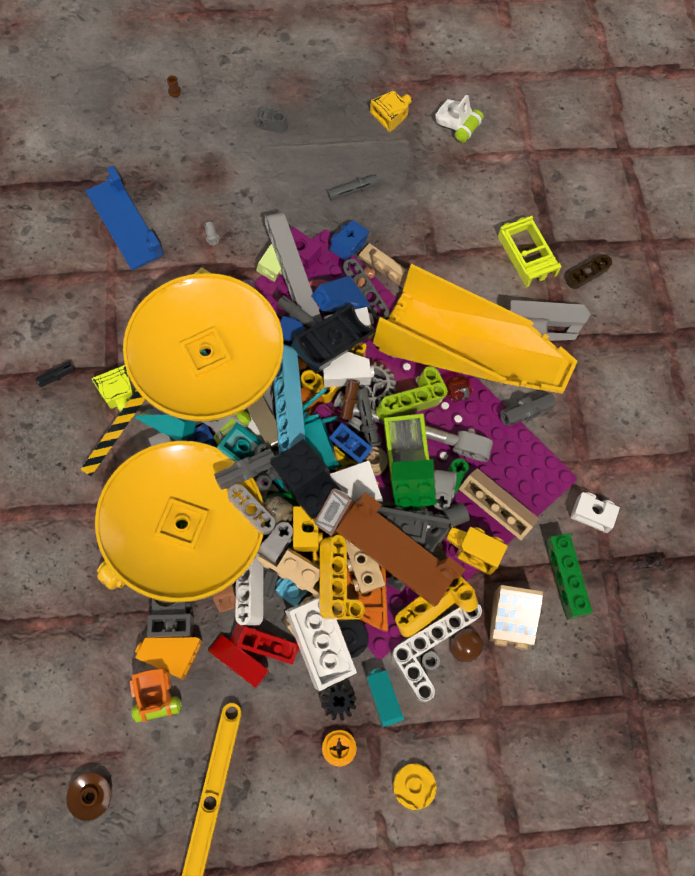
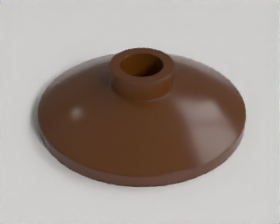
[66,773,111,821]

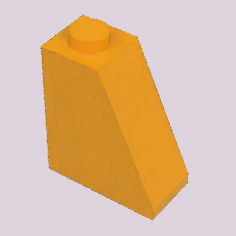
[135,637,202,681]

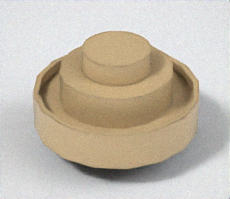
[365,447,388,476]

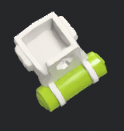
[436,95,484,143]

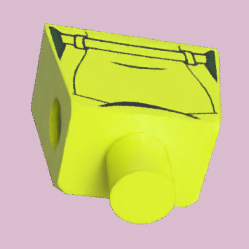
[92,365,134,412]

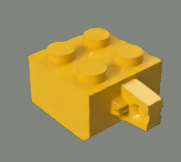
[446,527,508,576]

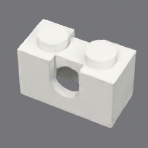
[570,492,620,533]

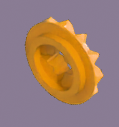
[322,730,357,766]

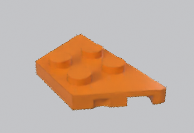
[347,564,388,632]

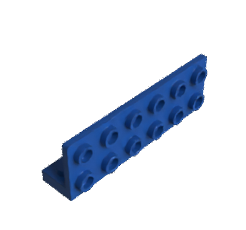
[86,166,164,271]

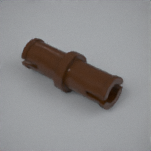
[340,379,360,420]

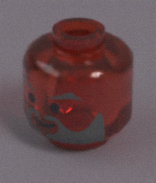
[446,376,472,403]

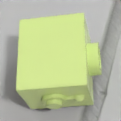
[256,244,283,282]

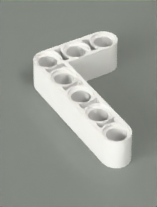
[392,604,482,702]

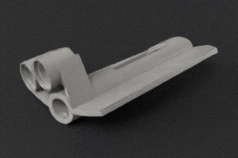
[509,300,591,341]

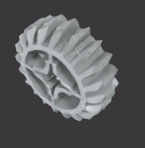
[345,361,396,410]

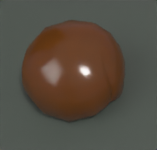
[450,628,483,662]

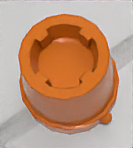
[301,387,325,416]

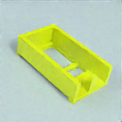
[498,216,562,287]

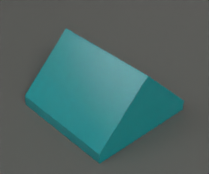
[217,422,265,462]

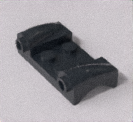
[291,304,375,374]

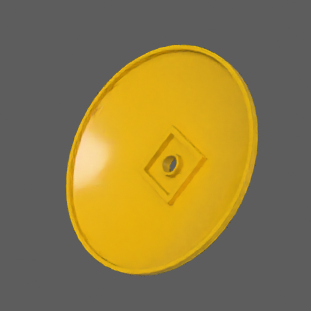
[123,273,284,421]
[95,441,265,602]

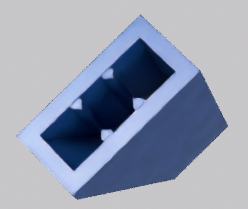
[311,276,370,313]

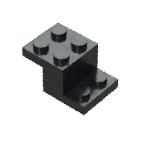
[270,439,342,520]

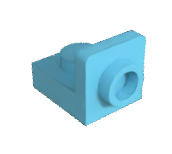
[275,578,308,607]

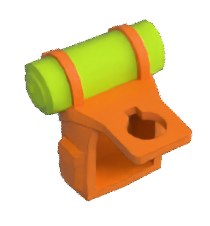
[130,668,182,723]

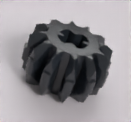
[321,684,357,721]

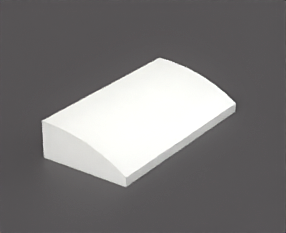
[285,597,357,691]

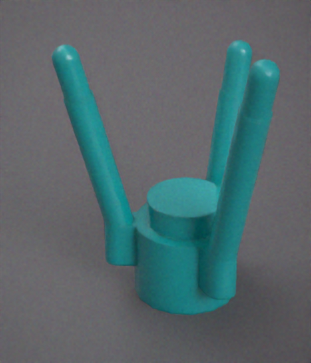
[302,388,337,425]

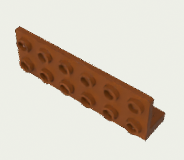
[336,492,465,607]

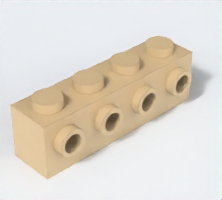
[459,468,539,541]
[345,539,385,595]

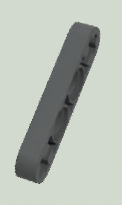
[343,259,390,321]

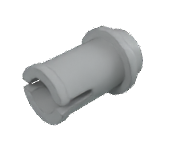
[203,221,220,245]

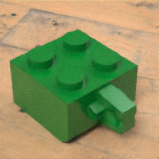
[392,460,437,511]

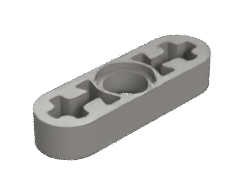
[228,484,275,535]

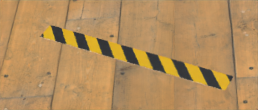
[81,389,145,476]

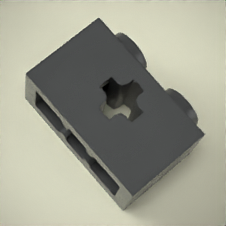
[147,614,194,638]

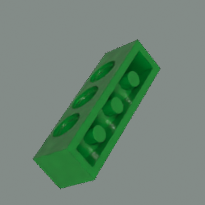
[545,533,593,620]

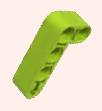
[376,366,448,420]

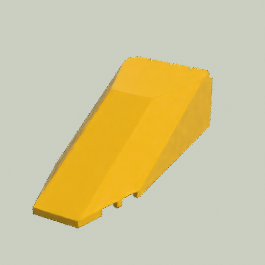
[373,264,577,394]

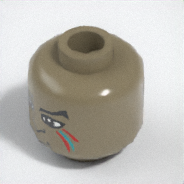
[264,496,293,526]

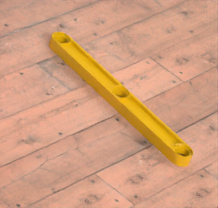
[182,703,242,876]

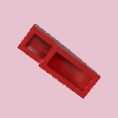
[208,635,270,689]

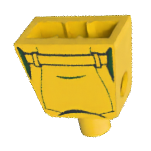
[370,91,412,132]

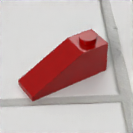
[230,623,299,665]

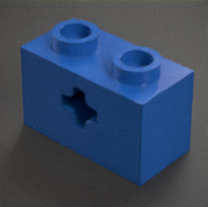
[330,220,370,261]
[329,423,374,464]

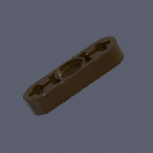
[566,254,612,289]

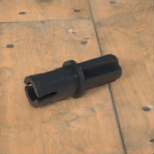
[35,361,75,387]

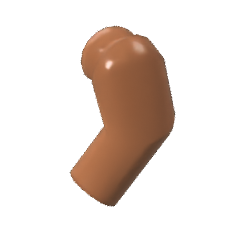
[357,267,375,288]

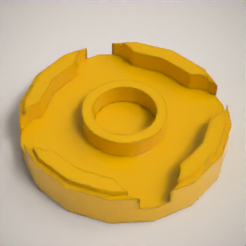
[393,764,437,810]

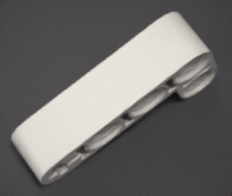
[235,552,263,627]

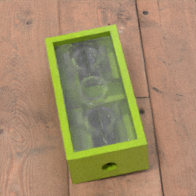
[383,414,429,498]

